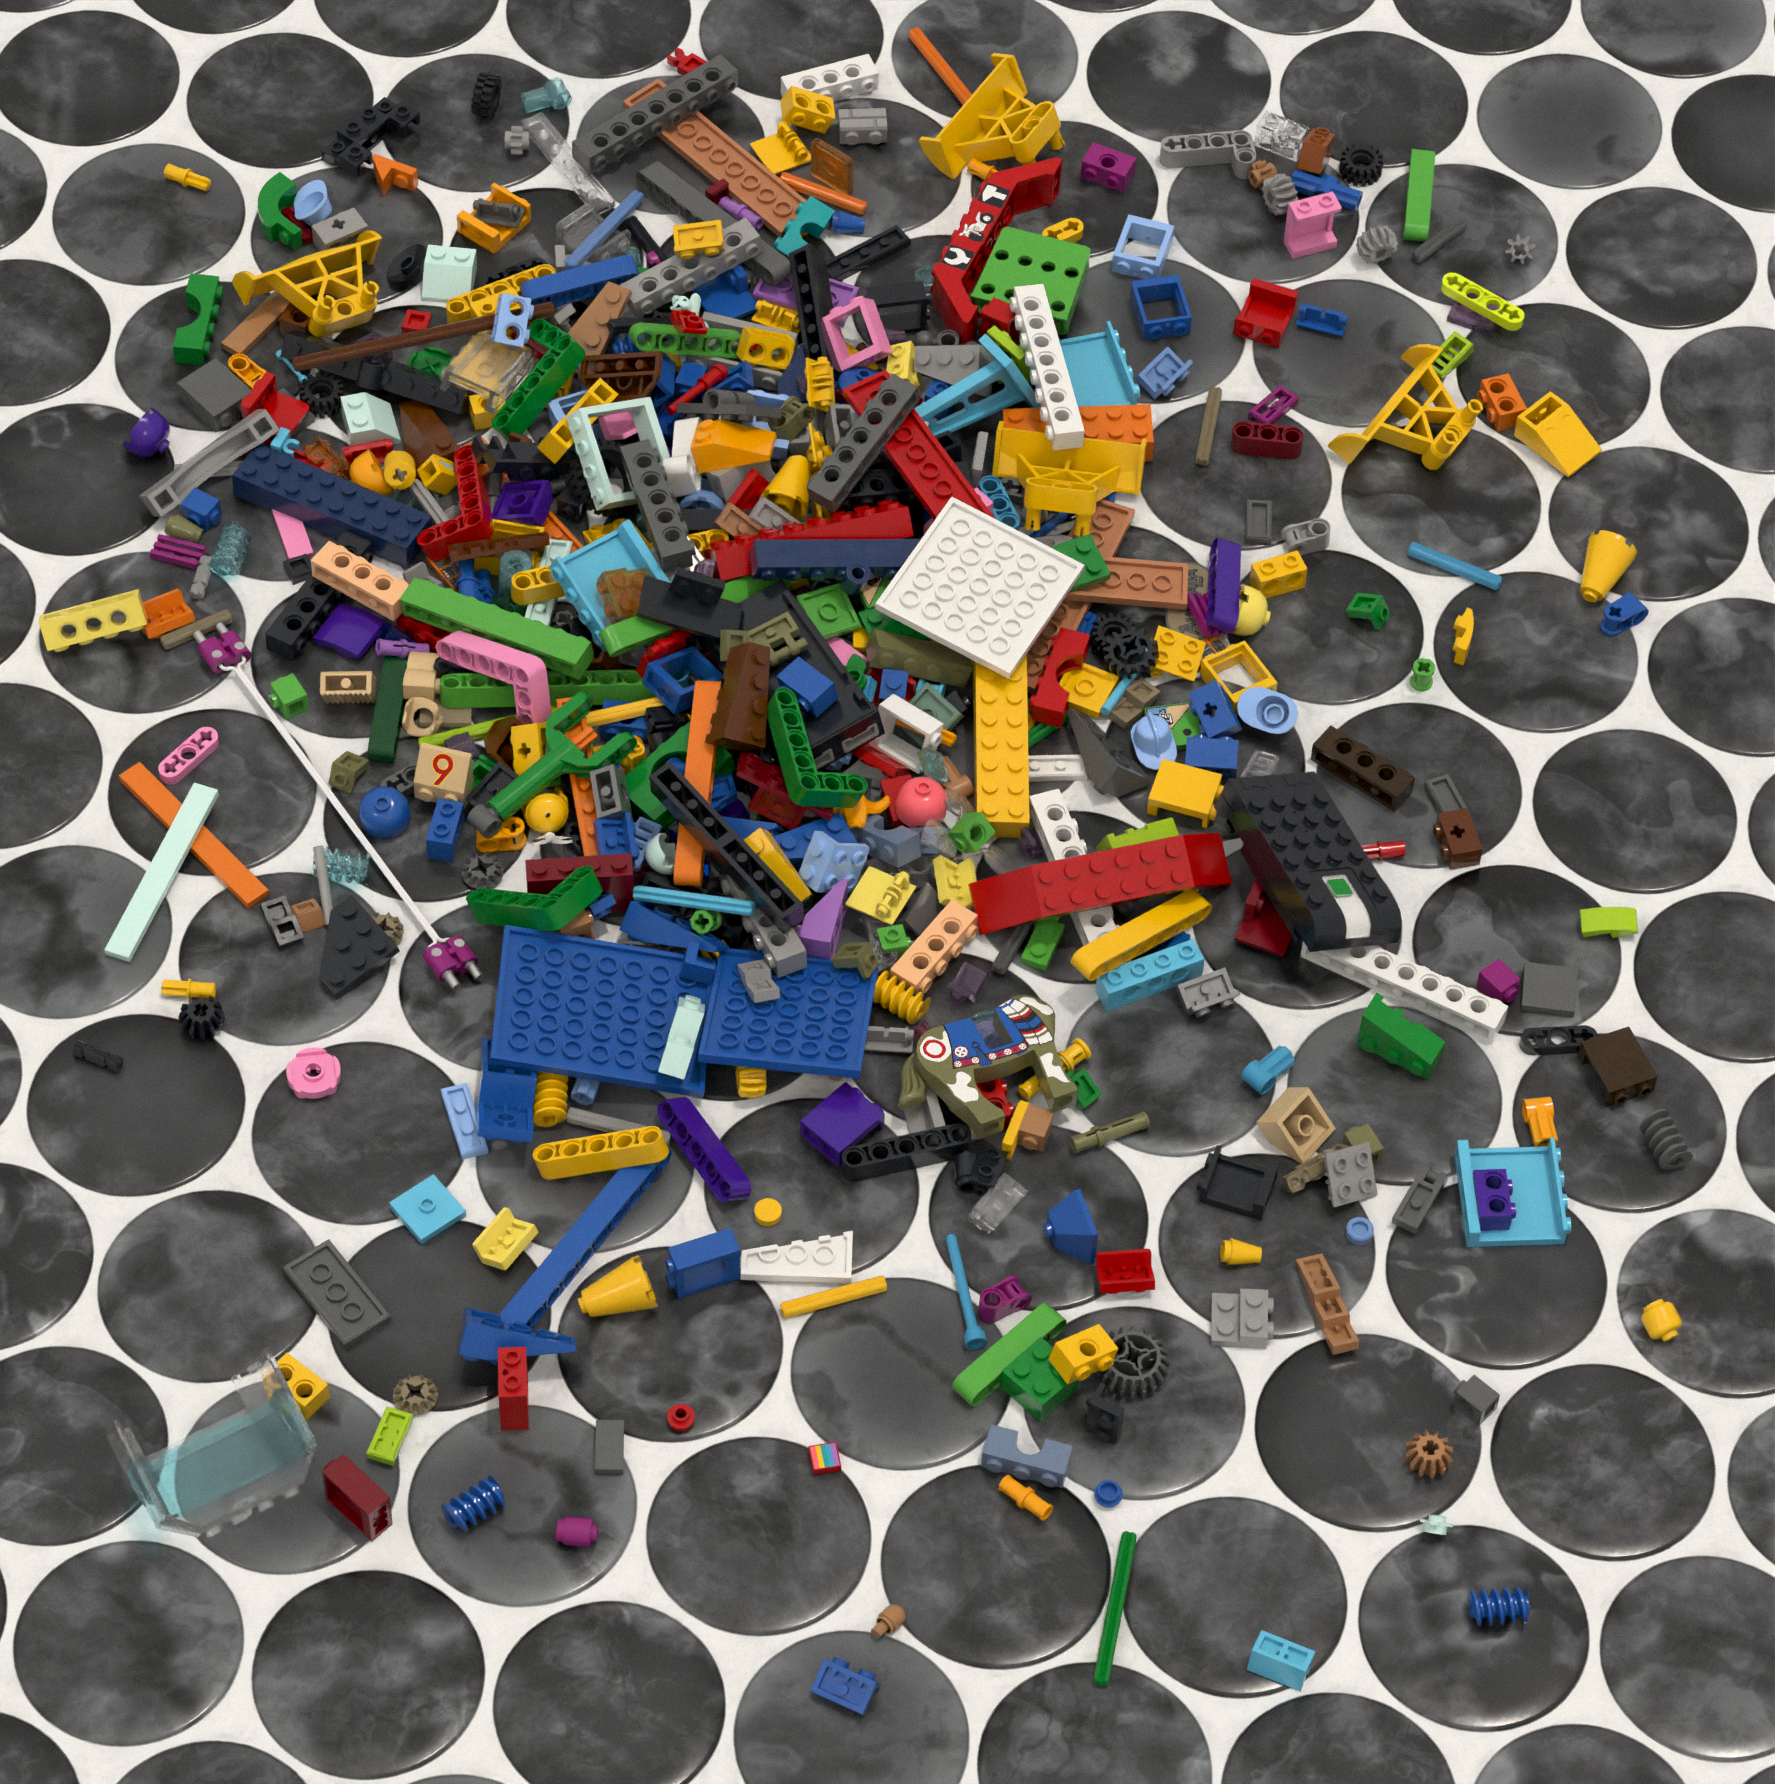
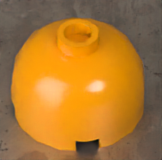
[349,450,394,497]

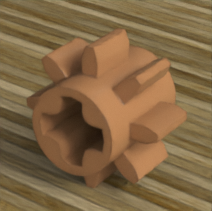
[1248,160,1277,190]

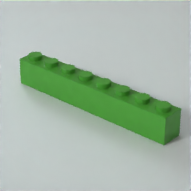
[399,577,594,680]

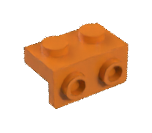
[141,589,196,639]

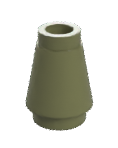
[164,514,204,543]

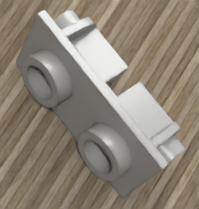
[865,1026,914,1054]

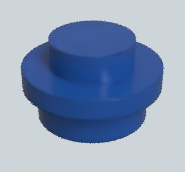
[1094,1480,1123,1508]

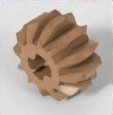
[1405,1429,1453,1479]

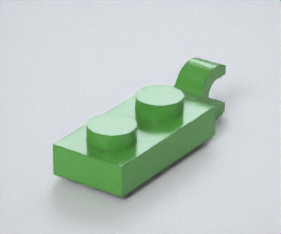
[1021,916,1065,971]

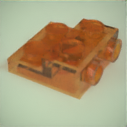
[596,568,649,625]

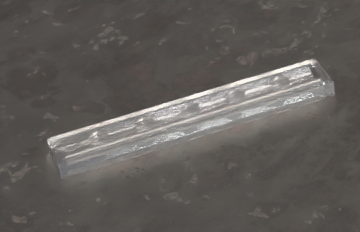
[521,112,615,216]

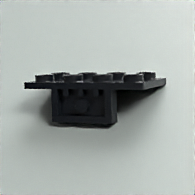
[637,567,743,641]

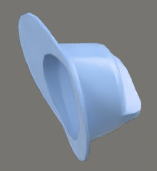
[294,180,332,226]
[1237,687,1298,734]
[1131,712,1177,770]

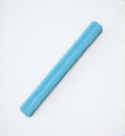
[633,885,756,916]

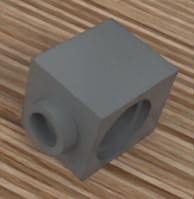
[1453,1375,1500,1426]

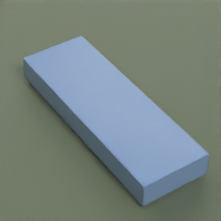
[440,1083,488,1160]

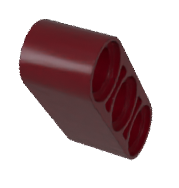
[1230,421,1304,459]

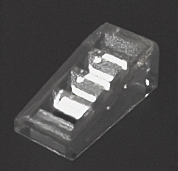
[1240,750,1280,778]

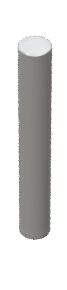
[313,846,333,925]

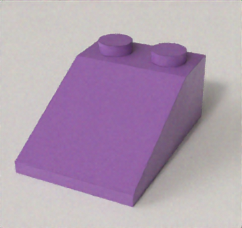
[796,878,848,959]

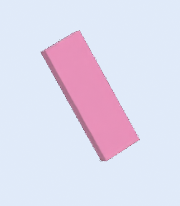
[272,509,314,560]

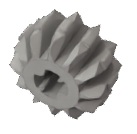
[1262,173,1298,215]
[1356,225,1398,264]

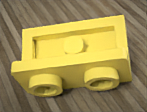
[886,341,923,393]
[933,855,977,909]
[472,1207,539,1271]

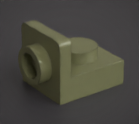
[329,751,369,793]
[831,942,878,979]

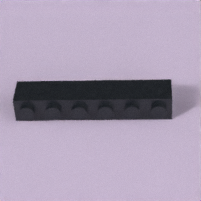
[789,243,843,381]

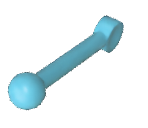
[276,350,308,384]

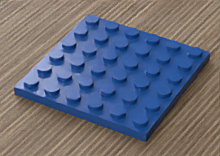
[698,948,879,1079]

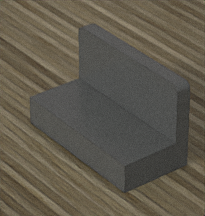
[888,882,945,938]

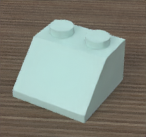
[422,245,477,303]
[340,392,401,446]

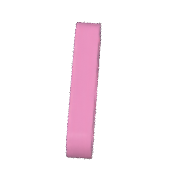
[158,727,219,785]

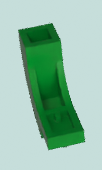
[258,172,303,251]

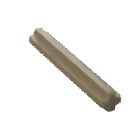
[1195,386,1222,466]

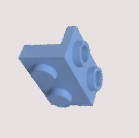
[1135,346,1193,400]

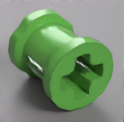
[1410,658,1435,691]
[691,910,722,934]

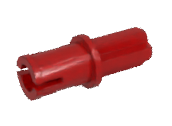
[1361,840,1406,862]

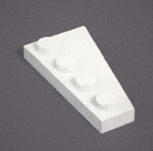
[741,1231,853,1284]

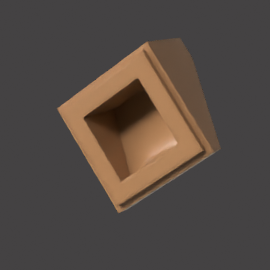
[290,898,325,932]

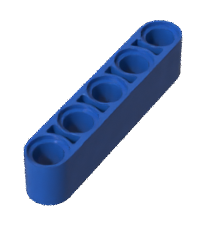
[520,255,640,307]

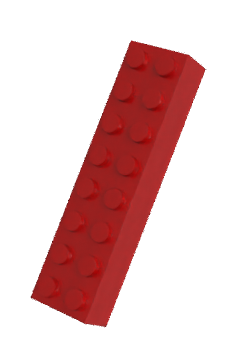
[703,499,914,580]

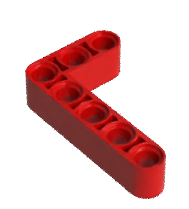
[417,445,494,562]

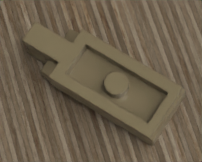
[1282,1143,1350,1193]

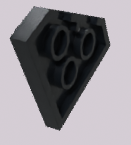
[319,895,400,1000]

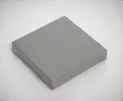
[970,431,988,489]

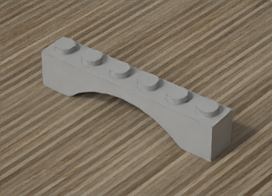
[139,409,280,517]

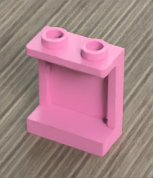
[1284,192,1342,259]

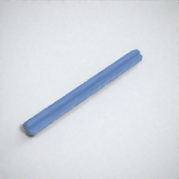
[563,190,644,270]

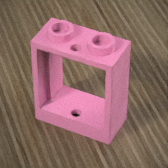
[822,296,893,372]

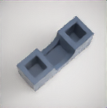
[850,813,921,868]
[981,1424,1073,1488]

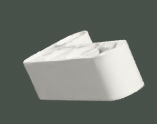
[663,417,702,497]

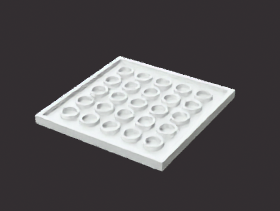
[875,497,1084,679]

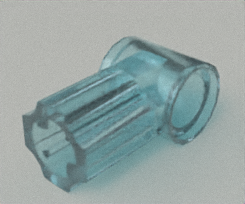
[521,77,572,113]

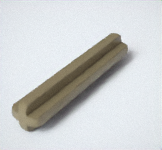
[160,609,232,650]

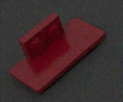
[736,752,834,830]
[1234,878,1292,957]

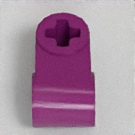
[978,1275,1032,1323]

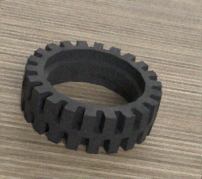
[570,440,634,517]

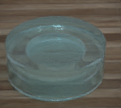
[914,266,934,290]

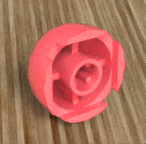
[895,777,948,828]

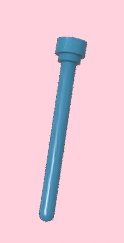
[946,1234,987,1351]

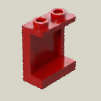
[1233,278,1299,348]

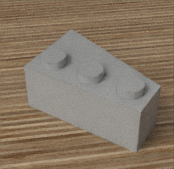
[914,345,993,397]

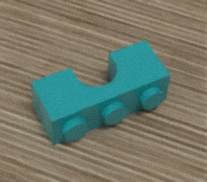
[772,195,835,262]

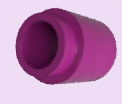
[556,1516,599,1547]

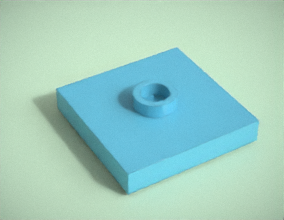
[389,1174,466,1244]

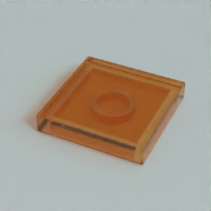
[811,137,854,195]

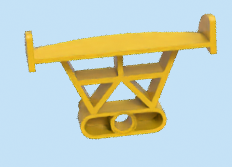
[918,53,1065,179]
[232,230,382,337]
[1328,344,1483,470]
[992,421,1147,537]

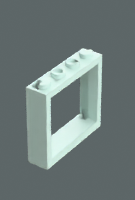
[566,397,670,511]

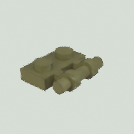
[747,611,808,667]

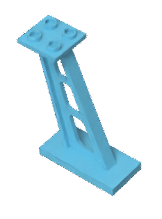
[914,334,1041,436]

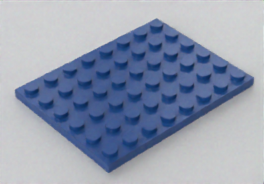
[489,925,715,1098]

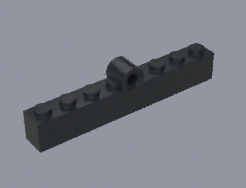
[280,330,476,414]
[649,761,804,934]

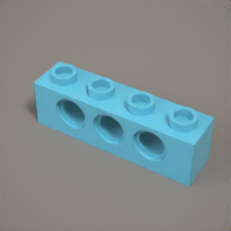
[1095,939,1205,1012]

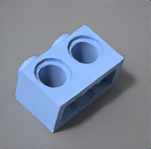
[490,293,534,349]

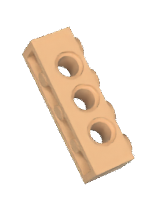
[311,541,409,621]
[890,900,978,996]

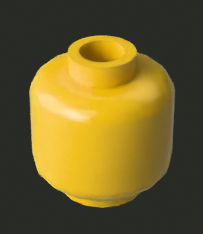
[1641,1299,1682,1342]

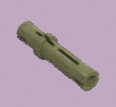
[1069,1111,1150,1154]

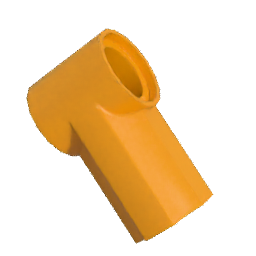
[1522,1097,1558,1147]

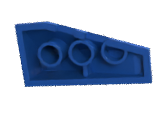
[619,901,729,952]
[458,1307,577,1362]

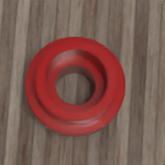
[667,1404,695,1431]

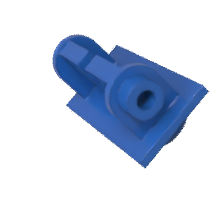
[1296,303,1349,337]

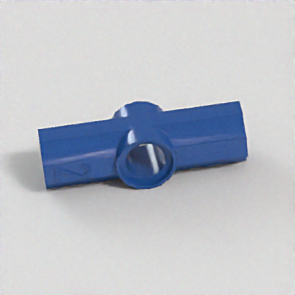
[1291,170,1363,211]

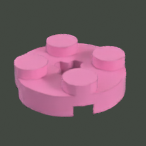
[286,1047,341,1099]

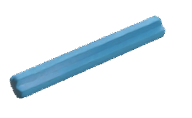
[1407,542,1502,590]

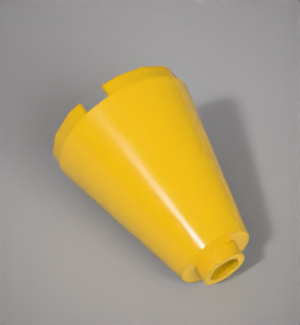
[760,455,811,522]
[1580,530,1637,603]
[578,1255,658,1317]

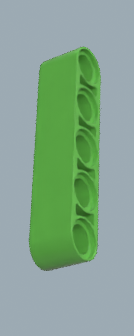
[1403,149,1435,242]
[629,322,741,358]
[952,1303,1067,1407]

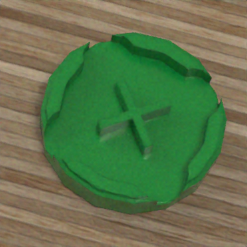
[406,347,456,379]

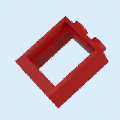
[498,1347,529,1431]

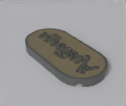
[1165,562,1211,640]

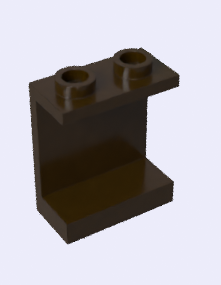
[1578,1026,1658,1107]

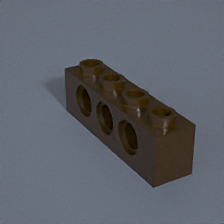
[1310,725,1415,812]

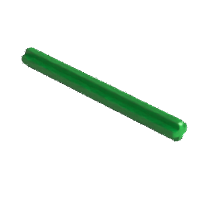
[1093,1531,1137,1687]

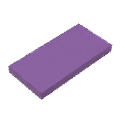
[752,275,860,327]

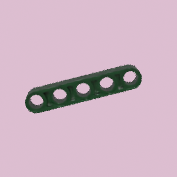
[368,656,408,763]

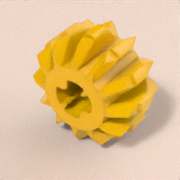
[735,1066,767,1098]

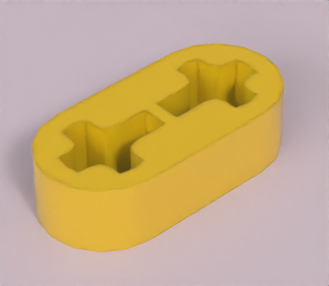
[1042,218,1083,243]

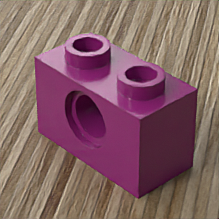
[1080,142,1137,193]

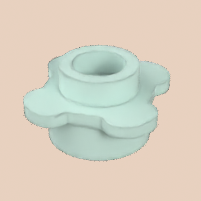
[1420,1514,1453,1535]

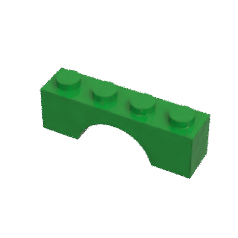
[173,274,224,366]

